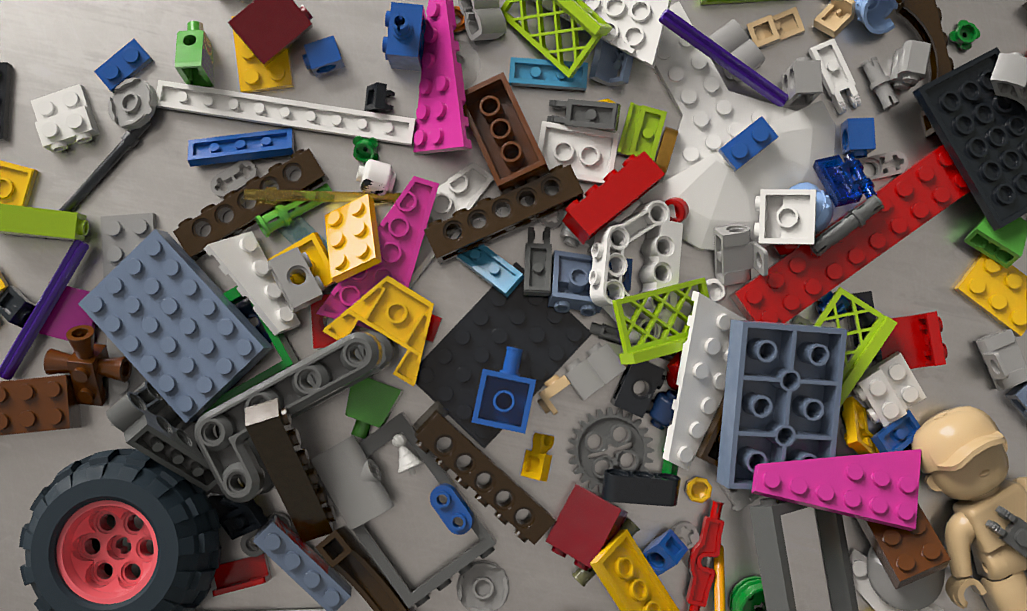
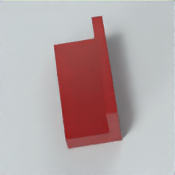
[212,552,272,597]

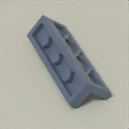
[589,39,634,86]

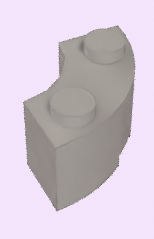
[990,52,1027,110]

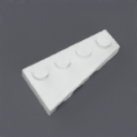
[204,231,301,336]

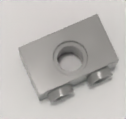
[268,247,325,313]

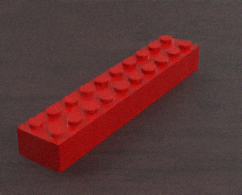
[729,144,970,323]

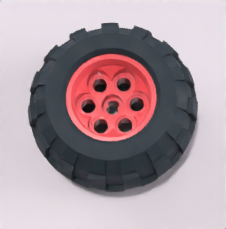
[19,448,222,611]

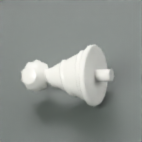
[392,434,423,476]

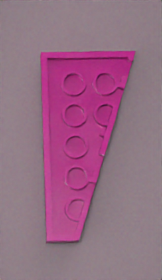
[413,0,472,154]
[316,176,439,331]
[751,449,921,531]

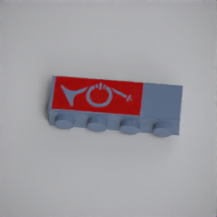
[253,514,352,611]

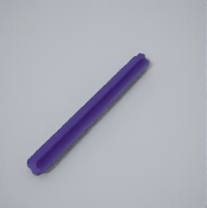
[659,9,788,107]
[0,239,89,380]

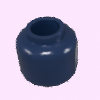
[648,389,677,430]

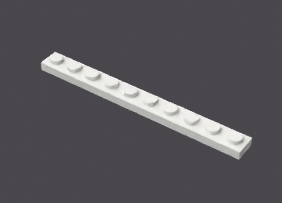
[156,80,416,146]

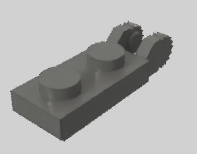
[547,99,621,131]
[523,227,552,296]
[985,506,1027,559]

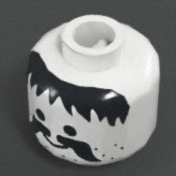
[356,159,396,197]

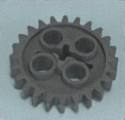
[567,407,654,493]

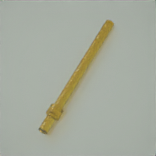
[244,187,401,203]

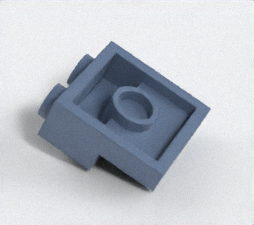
[548,250,602,316]

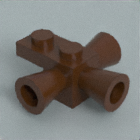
[44,325,132,406]

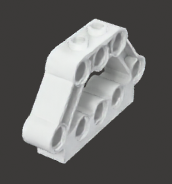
[589,200,683,344]

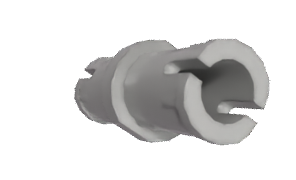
[861,57,900,110]

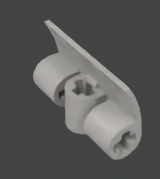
[311,435,394,530]

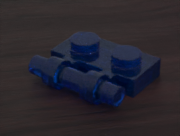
[813,154,877,207]

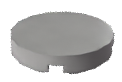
[108,78,157,130]
[456,560,510,611]

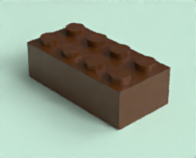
[463,72,549,192]
[0,375,82,436]
[856,504,951,589]

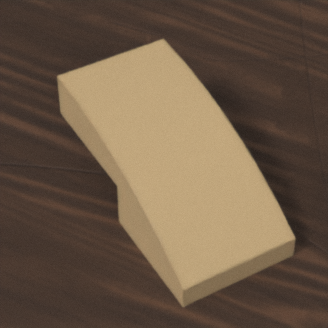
[746,7,805,48]

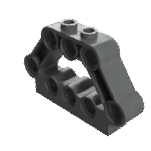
[106,381,217,492]

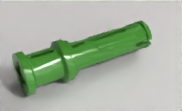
[255,183,334,238]

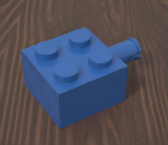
[382,2,427,71]
[472,347,536,434]

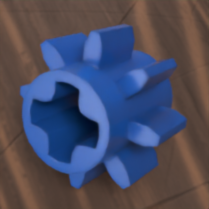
[816,291,850,322]

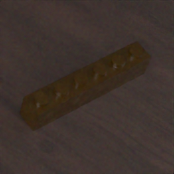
[245,398,336,542]

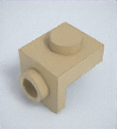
[813,0,855,38]
[537,374,571,415]

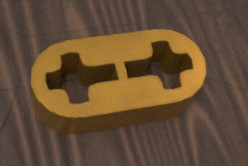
[655,127,678,177]

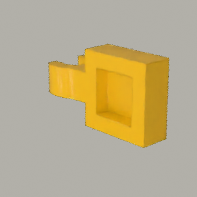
[521,433,554,482]

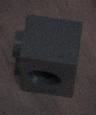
[610,361,666,418]

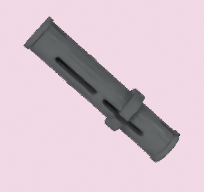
[809,195,884,257]

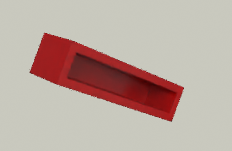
[562,151,665,244]

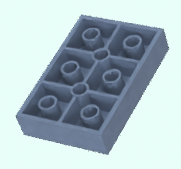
[78,229,273,423]
[716,319,847,490]

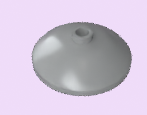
[867,546,945,611]

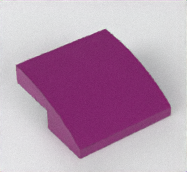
[39,286,96,341]

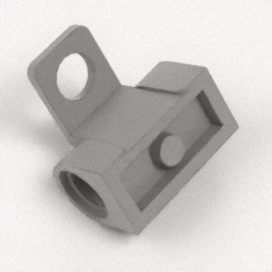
[714,225,768,286]
[976,329,1027,391]

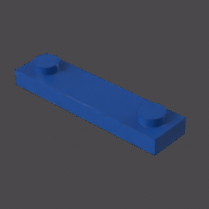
[187,128,294,167]

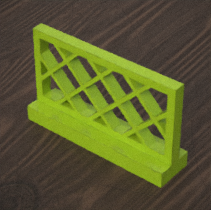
[500,0,613,78]
[612,277,709,365]
[813,287,897,407]

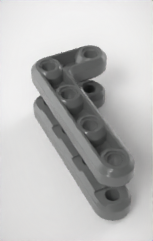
[194,331,395,503]

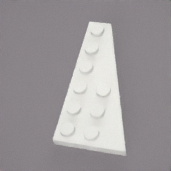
[532,0,672,68]
[377,162,494,289]
[663,291,746,470]

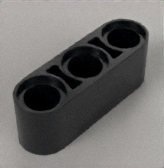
[601,469,681,507]

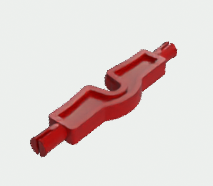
[686,500,724,611]

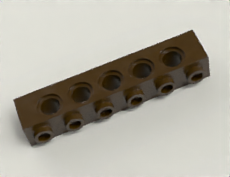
[173,148,329,261]
[424,165,584,264]
[414,410,556,545]

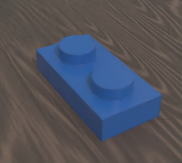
[94,39,153,93]
[718,116,779,172]
[871,410,921,453]

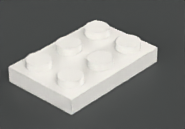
[538,121,619,185]

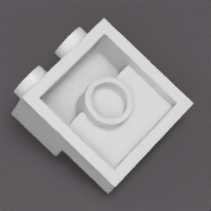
[31,84,100,152]
[754,189,817,245]
[853,351,927,427]

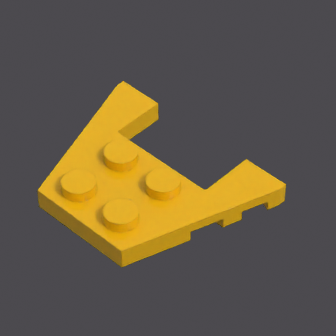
[323,276,434,386]

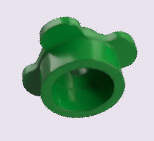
[949,20,980,51]
[353,136,379,162]

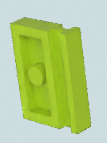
[616,102,667,161]

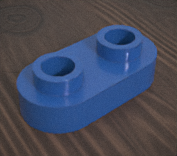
[430,483,474,535]

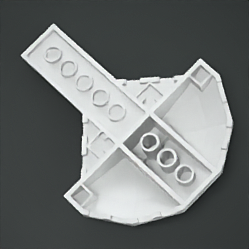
[639,1,835,251]

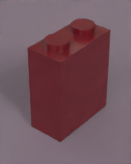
[228,0,313,67]
[546,484,628,571]

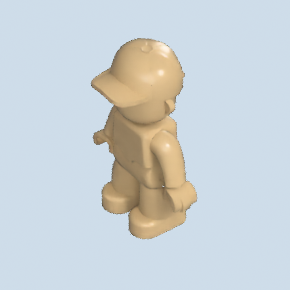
[911,406,1027,611]

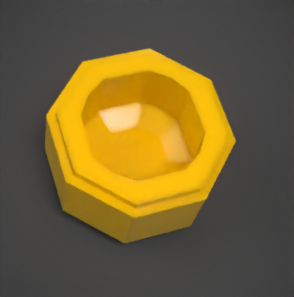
[685,476,712,503]

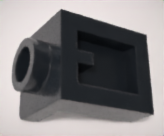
[0,285,36,328]

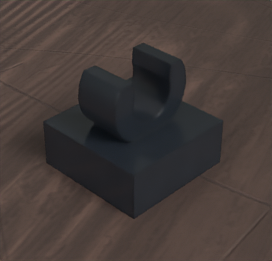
[364,82,395,113]

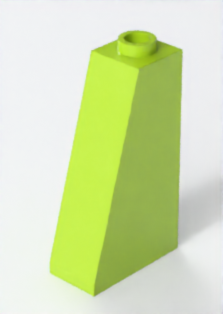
[0,204,89,241]

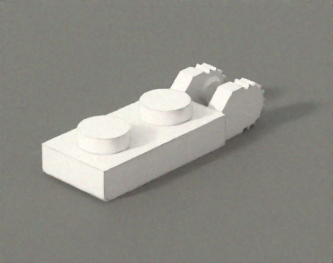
[808,38,861,114]

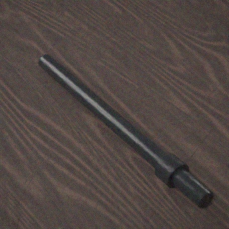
[45,121,152,239]

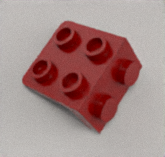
[881,311,948,369]

